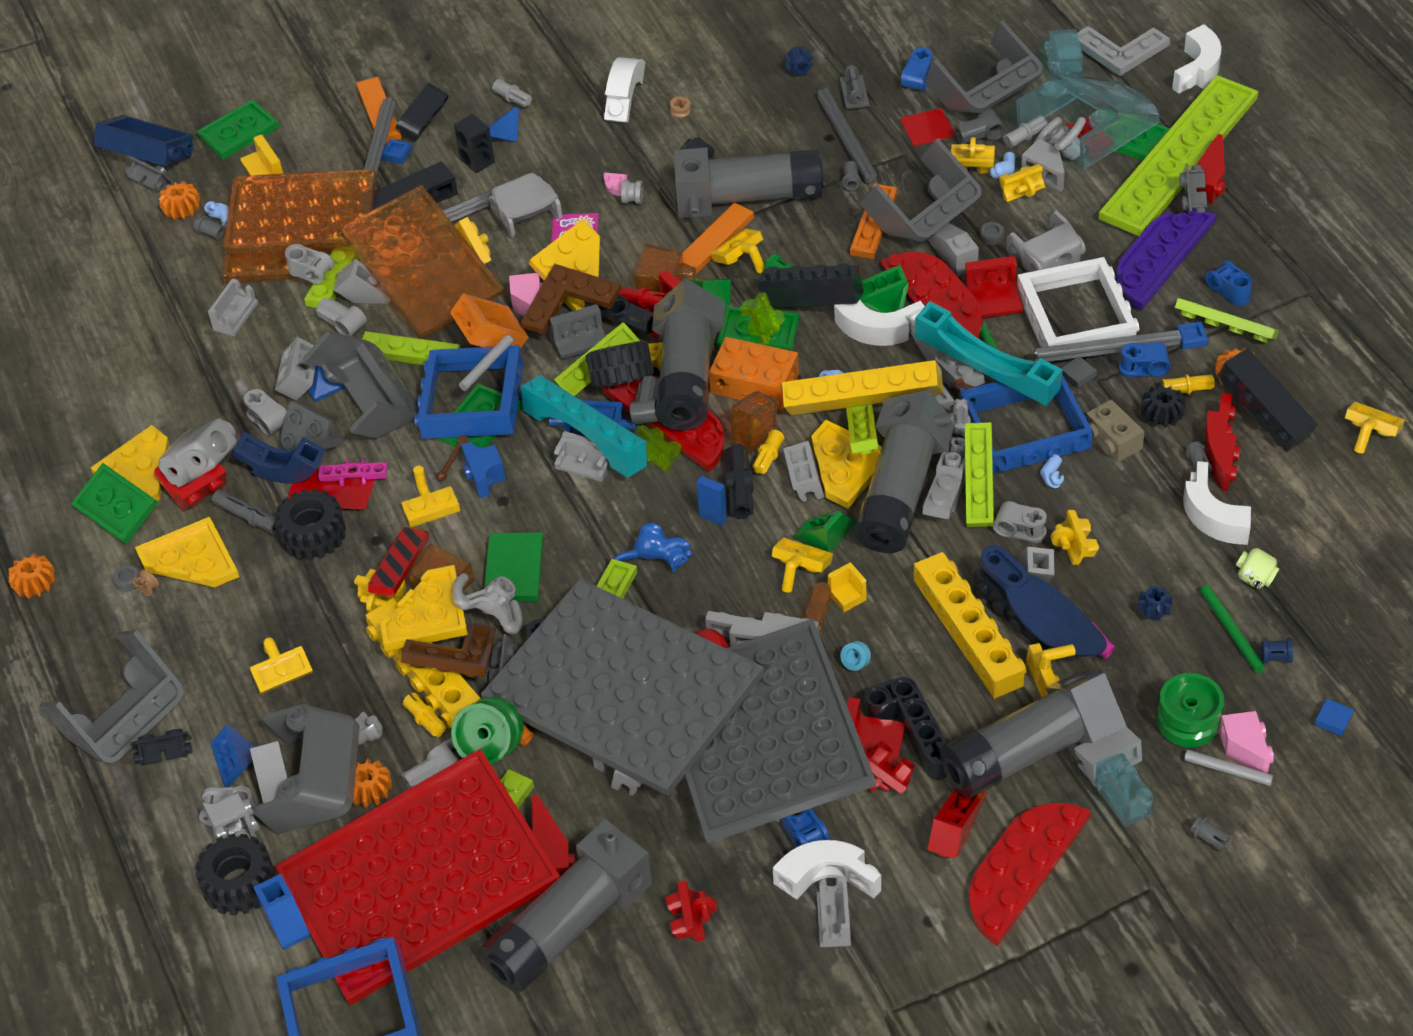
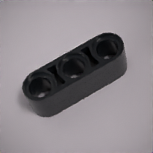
[396,83,449,141]

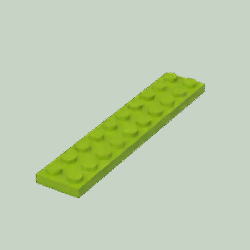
[1098,75,1259,236]

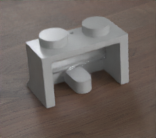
[202,793,259,839]

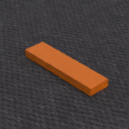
[356,77,402,144]
[850,184,897,259]
[676,203,754,274]

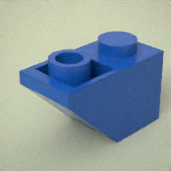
[253,874,311,950]

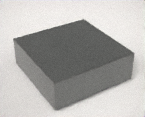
[1061,358,1097,389]

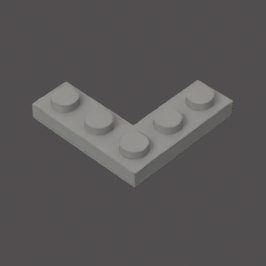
[1071,26,1170,76]

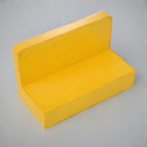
[240,134,284,188]

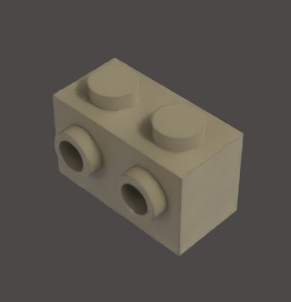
[1086,400,1145,462]

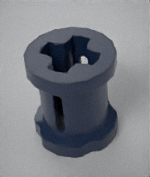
[1261,638,1293,664]

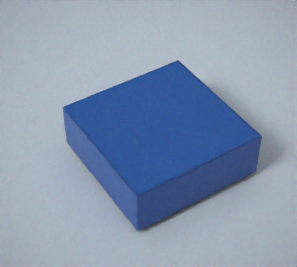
[382,139,412,164]
[1176,322,1208,349]
[1315,699,1354,736]

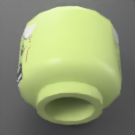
[1236,548,1279,589]

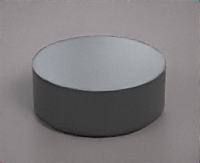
[980,222,1004,245]
[113,565,139,592]

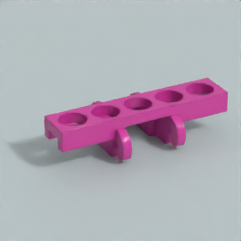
[318,458,388,486]

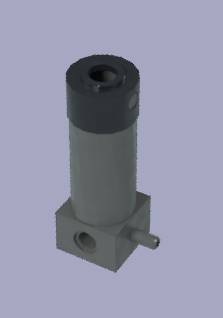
[674,148,824,218]
[652,278,725,431]
[854,390,957,553]
[940,671,1126,799]
[479,819,653,993]

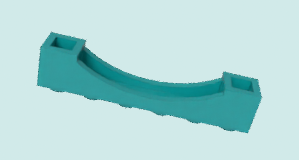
[914,301,1063,406]
[521,375,647,478]

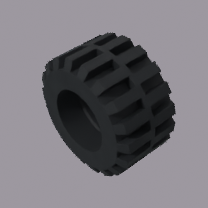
[585,341,654,388]
[274,489,346,560]
[195,833,276,915]

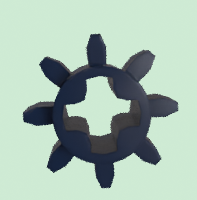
[784,46,813,75]
[1137,586,1173,621]

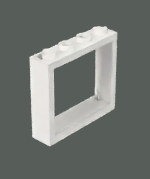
[1017,257,1139,347]

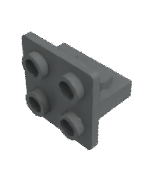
[548,304,606,359]
[278,401,343,467]

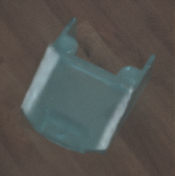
[1016,71,1159,170]

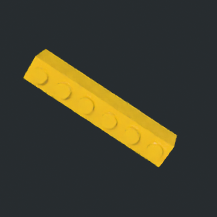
[782,360,943,416]

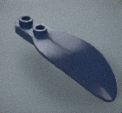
[980,545,1107,657]

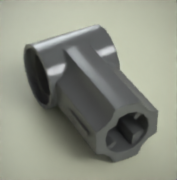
[955,109,1006,145]
[630,376,660,425]

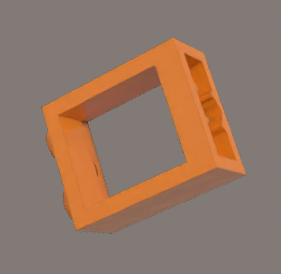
[450,293,529,349]

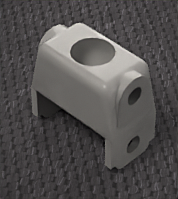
[488,173,562,239]
[1006,211,1086,272]
[158,418,237,487]

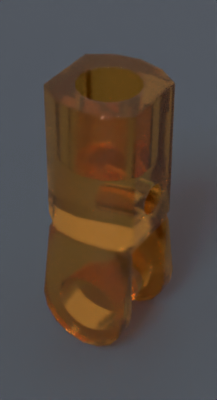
[805,582,831,632]

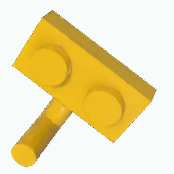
[454,217,491,269]
[710,229,765,273]
[1345,402,1405,453]
[401,466,460,528]
[772,537,833,593]
[250,637,313,694]
[1026,643,1075,698]

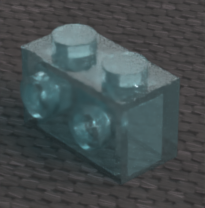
[1044,29,1083,79]
[1095,752,1154,827]

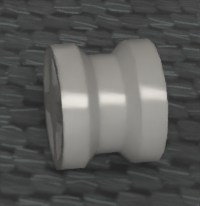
[621,180,644,204]

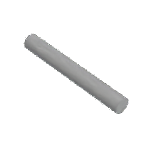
[459,335,513,391]
[1184,750,1273,786]

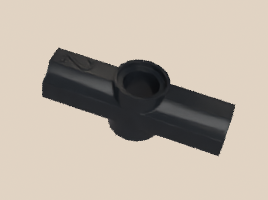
[584,296,654,335]
[725,444,754,519]

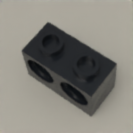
[454,114,495,174]

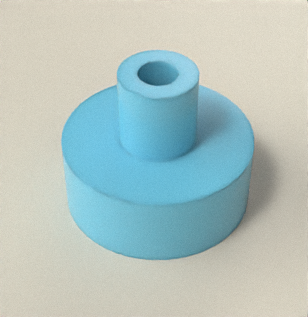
[841,641,871,671]

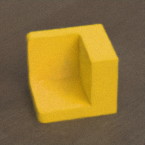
[828,562,866,612]

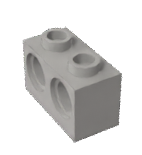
[275,337,316,401]

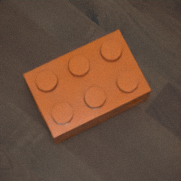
[709,337,799,410]

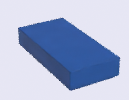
[696,476,727,526]

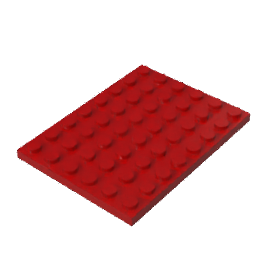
[275,749,560,1006]

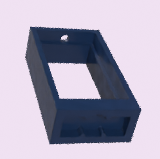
[94,115,193,166]

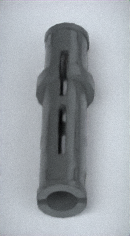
[212,489,278,535]

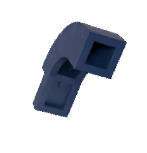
[231,431,326,484]

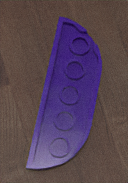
[1117,209,1216,310]

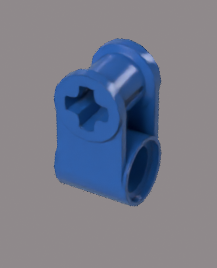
[901,47,933,91]
[1205,261,1252,306]
[1119,342,1171,377]
[782,808,830,848]

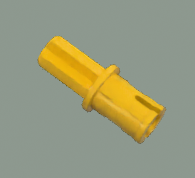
[1161,374,1215,395]
[753,430,785,474]
[403,693,446,738]

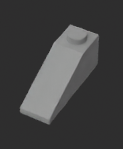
[928,223,979,277]

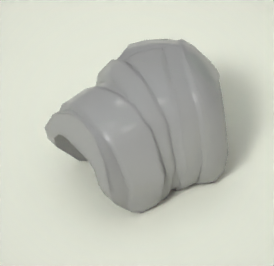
[355,712,382,746]

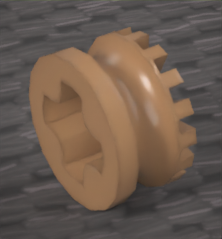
[670,97,691,118]
[132,570,160,596]

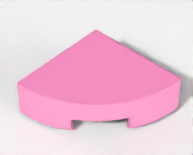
[604,173,628,197]

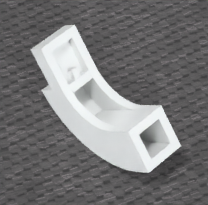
[1172,24,1221,94]
[604,57,646,123]
[834,299,925,346]
[1183,461,1251,545]
[773,840,881,899]

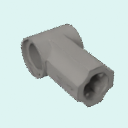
[316,297,367,336]
[401,745,459,789]

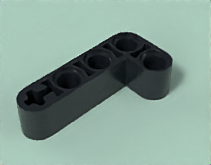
[865,677,948,780]

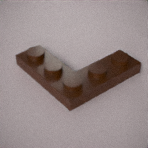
[521,263,622,335]
[401,623,497,677]

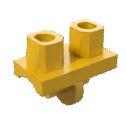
[951,137,995,174]
[999,164,1045,202]
[1050,510,1099,565]
[354,569,406,612]

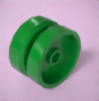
[1157,673,1224,748]
[451,696,524,765]

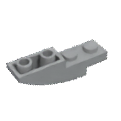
[910,326,985,391]
[923,437,966,519]
[705,611,819,647]

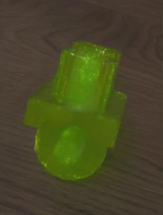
[740,292,785,344]
[637,425,681,472]

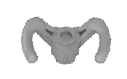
[1033,117,1086,161]
[452,573,523,635]

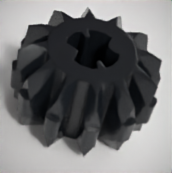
[1140,384,1186,429]

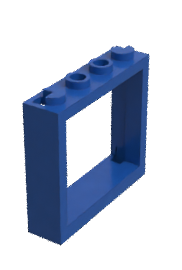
[415,345,523,439]
[960,366,1092,474]
[276,937,422,1036]

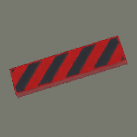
[368,527,429,597]

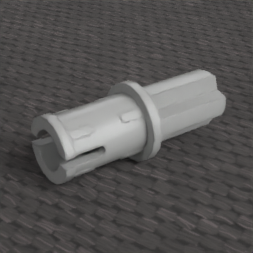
[492,79,532,107]
[1003,116,1048,149]
[951,399,971,439]

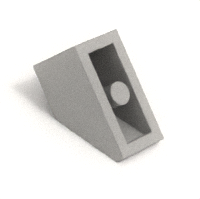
[1021,139,1065,192]
[334,259,394,304]

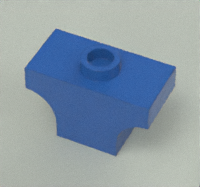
[461,442,505,498]

